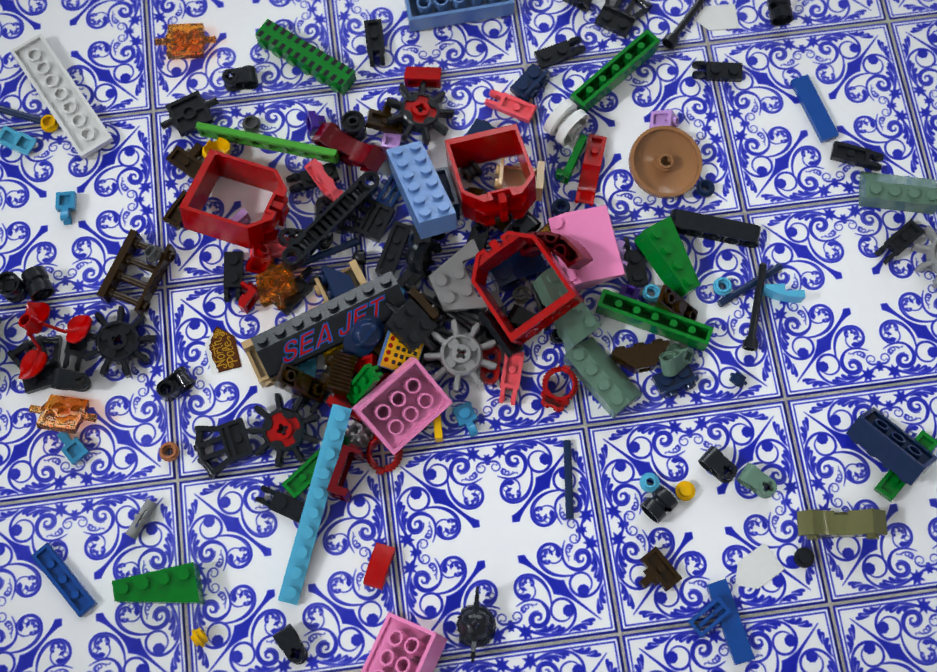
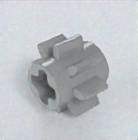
[346,422,372,446]

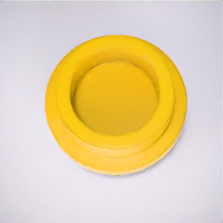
[40,115,59,133]
[675,481,695,501]
[190,627,209,648]

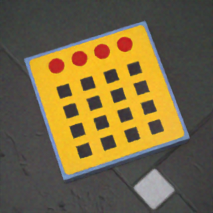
[377,330,424,371]

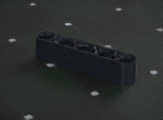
[670,209,761,248]

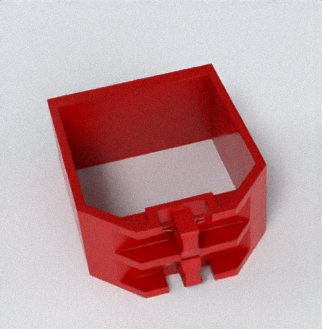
[444,123,536,226]
[179,149,290,249]
[471,231,584,345]

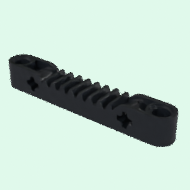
[282,171,380,271]

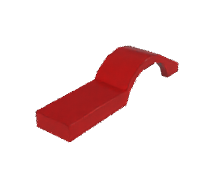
[575,134,607,206]

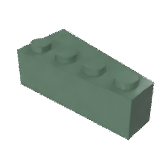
[533,266,602,353]

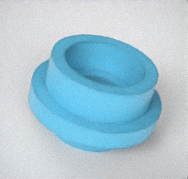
[713,277,732,296]
[642,284,661,303]
[639,472,660,493]

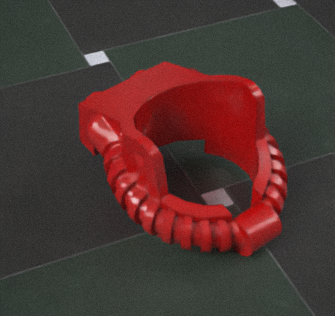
[541,364,579,413]
[366,434,403,475]

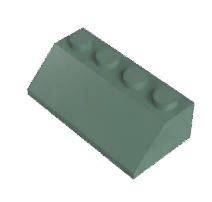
[859,171,937,215]
[563,337,643,419]

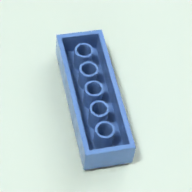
[404,0,514,32]
[386,140,457,239]

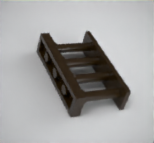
[96,229,176,316]

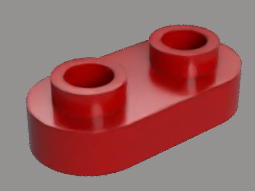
[480,347,501,385]

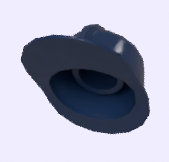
[343,315,384,358]

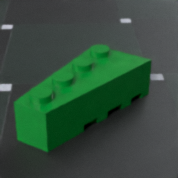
[634,216,701,298]
[112,562,205,605]

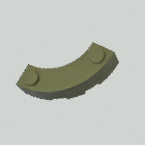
[797,508,888,540]

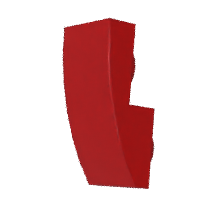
[363,542,396,590]

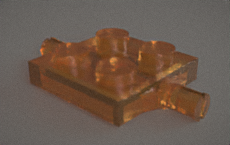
[154,23,216,59]
[255,258,298,310]
[29,394,97,434]

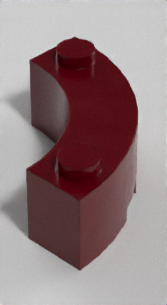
[311,122,387,173]
[519,231,593,270]

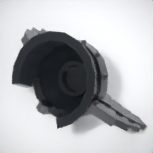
[396,224,442,288]
[456,586,496,663]

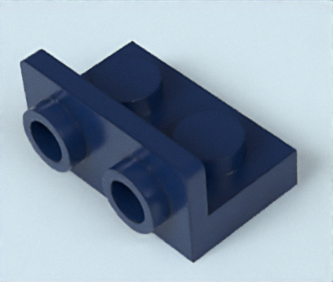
[510,63,550,102]
[651,364,699,398]

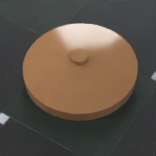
[628,126,702,199]

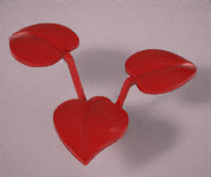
[18,301,92,380]

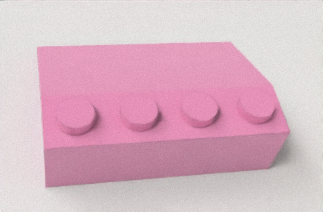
[548,205,626,291]
[351,357,453,455]
[361,612,448,672]

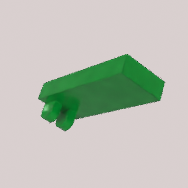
[555,133,587,185]
[346,363,383,407]

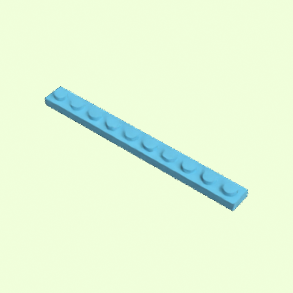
[278,404,352,605]

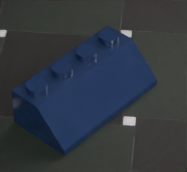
[846,407,937,486]

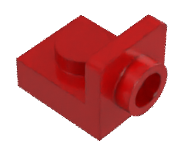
[245,243,272,275]
[237,281,261,314]

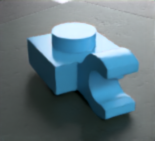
[55,191,77,225]
[452,401,478,438]
[57,430,90,465]

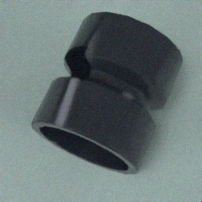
[767,0,794,26]
[341,110,367,141]
[21,266,55,301]
[0,271,28,303]
[640,485,678,524]

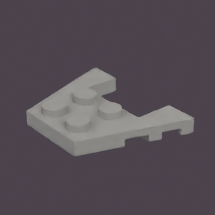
[428,239,503,312]

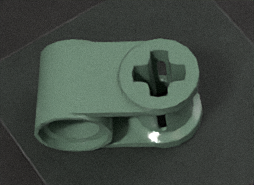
[659,343,694,377]
[736,463,777,499]

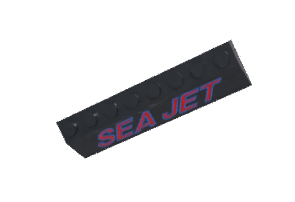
[251,271,406,379]

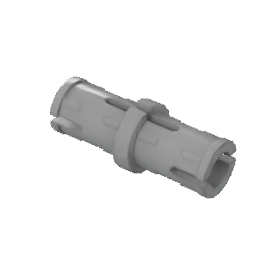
[125,499,158,540]

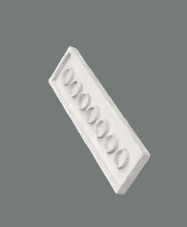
[10,33,114,160]

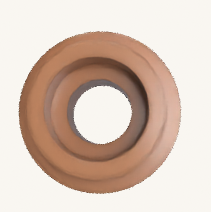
[159,442,180,462]

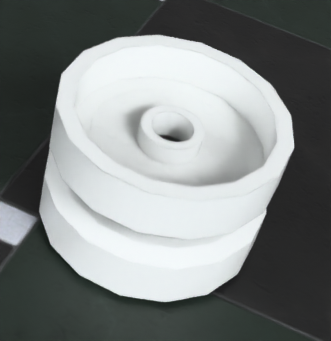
[543,99,590,147]

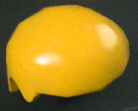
[202,137,231,158]

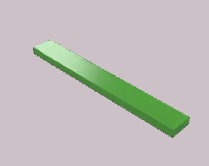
[196,122,340,164]

